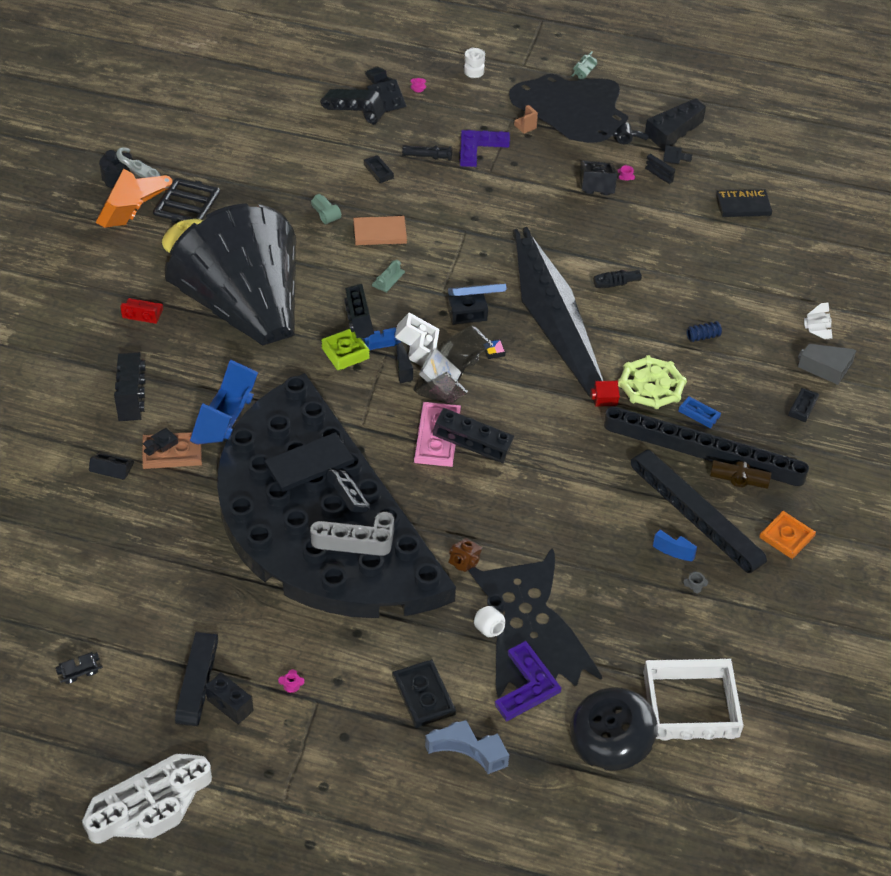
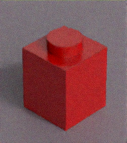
[591,381,620,407]

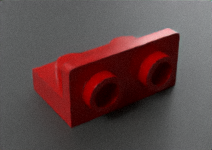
[120,298,163,324]

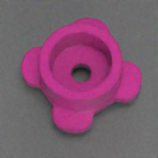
[411,78,426,92]
[618,165,635,181]
[278,670,304,693]

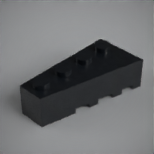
[114,352,146,421]

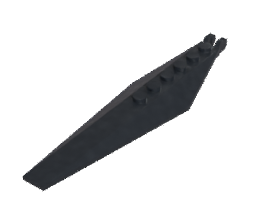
[513,227,603,397]

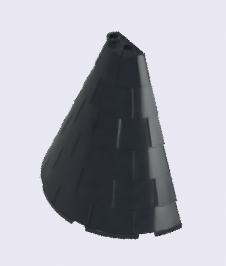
[165,203,297,346]

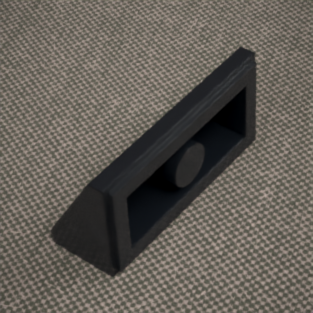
[89,452,134,480]

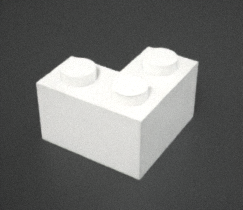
[395,313,439,367]

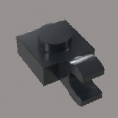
[663,145,693,165]
[143,428,178,456]

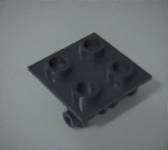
[367,79,407,112]

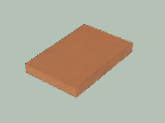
[354,216,407,245]
[142,432,202,469]

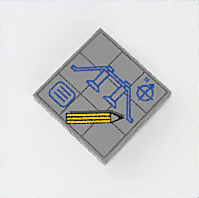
[419,348,461,399]

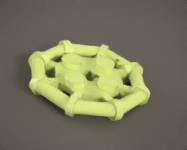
[618,355,687,409]

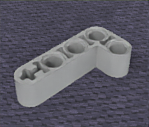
[311,512,394,555]

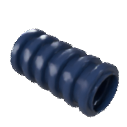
[687,321,722,342]

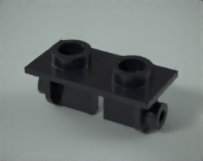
[55,652,103,684]

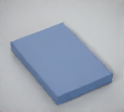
[448,284,506,296]

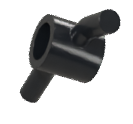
[599,122,649,145]

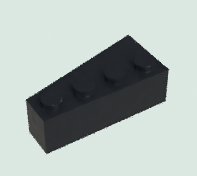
[645,98,706,152]

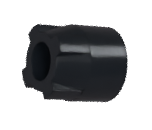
[487,594,504,613]

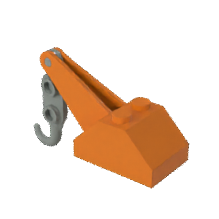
[96,147,172,228]

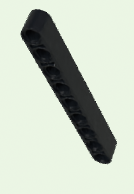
[631,449,767,573]

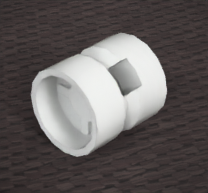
[464,48,485,78]

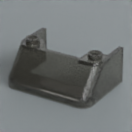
[413,324,493,404]

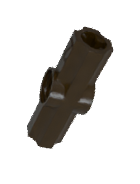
[710,460,771,489]

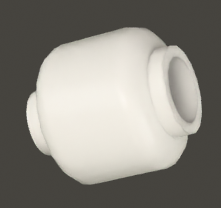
[474,606,505,637]

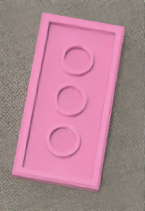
[414,402,461,467]

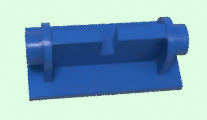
[362,327,401,350]

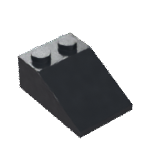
[580,160,617,196]

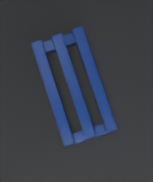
[679,396,721,428]

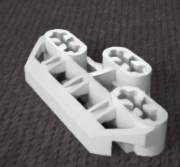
[82,754,212,843]

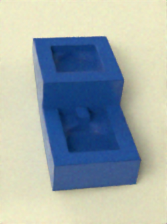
[653,530,697,561]

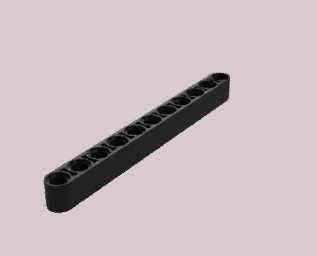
[604,407,809,486]

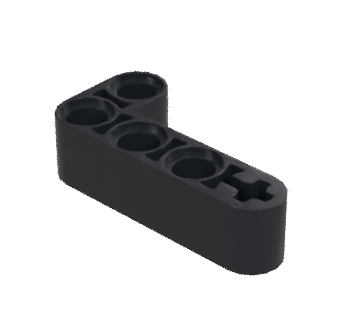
[320,89,385,125]

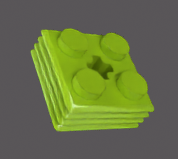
[321,329,370,370]

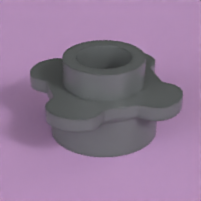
[684,572,708,593]

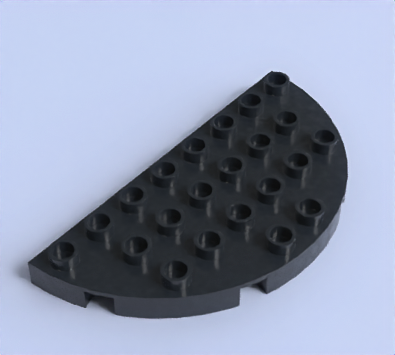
[217,373,456,618]

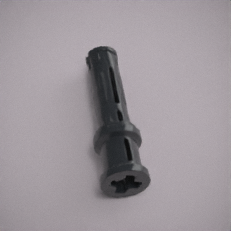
[402,145,452,161]

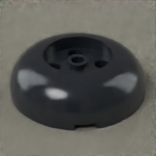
[570,687,658,771]

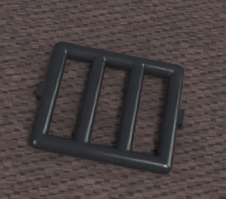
[153,178,220,223]

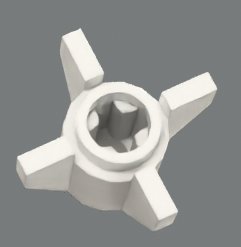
[804,303,832,339]

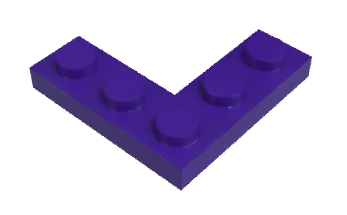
[460,130,510,167]
[495,641,561,722]

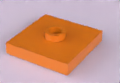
[759,511,816,559]

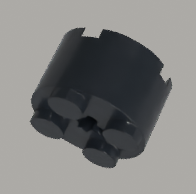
[99,150,135,188]

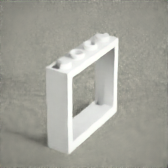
[643,659,743,740]

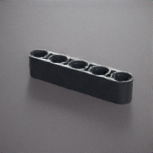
[175,632,218,727]

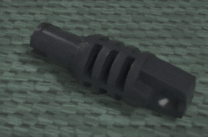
[593,270,642,288]

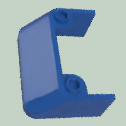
[190,360,258,445]

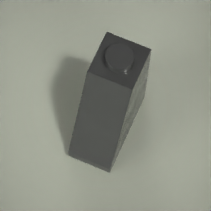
[798,344,856,385]

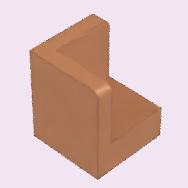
[514,105,538,133]

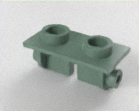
[572,51,597,79]
[372,260,405,293]

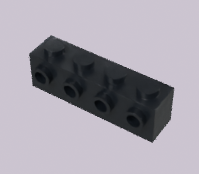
[344,284,374,338]
[433,408,514,463]

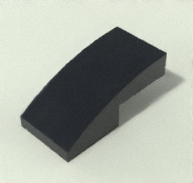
[365,66,394,84]

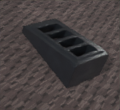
[397,343,413,383]

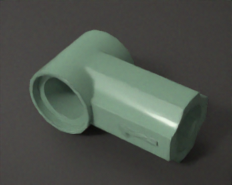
[311,194,341,224]

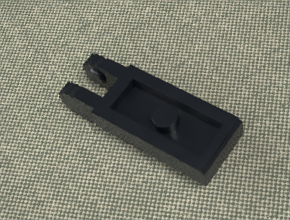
[327,470,370,512]

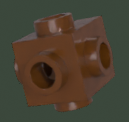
[448,538,482,572]

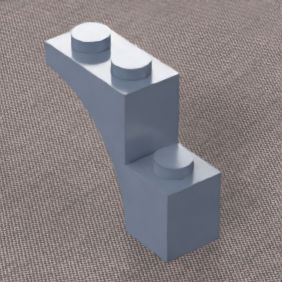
[425,720,509,774]

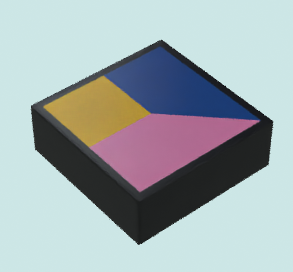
[483,339,506,359]

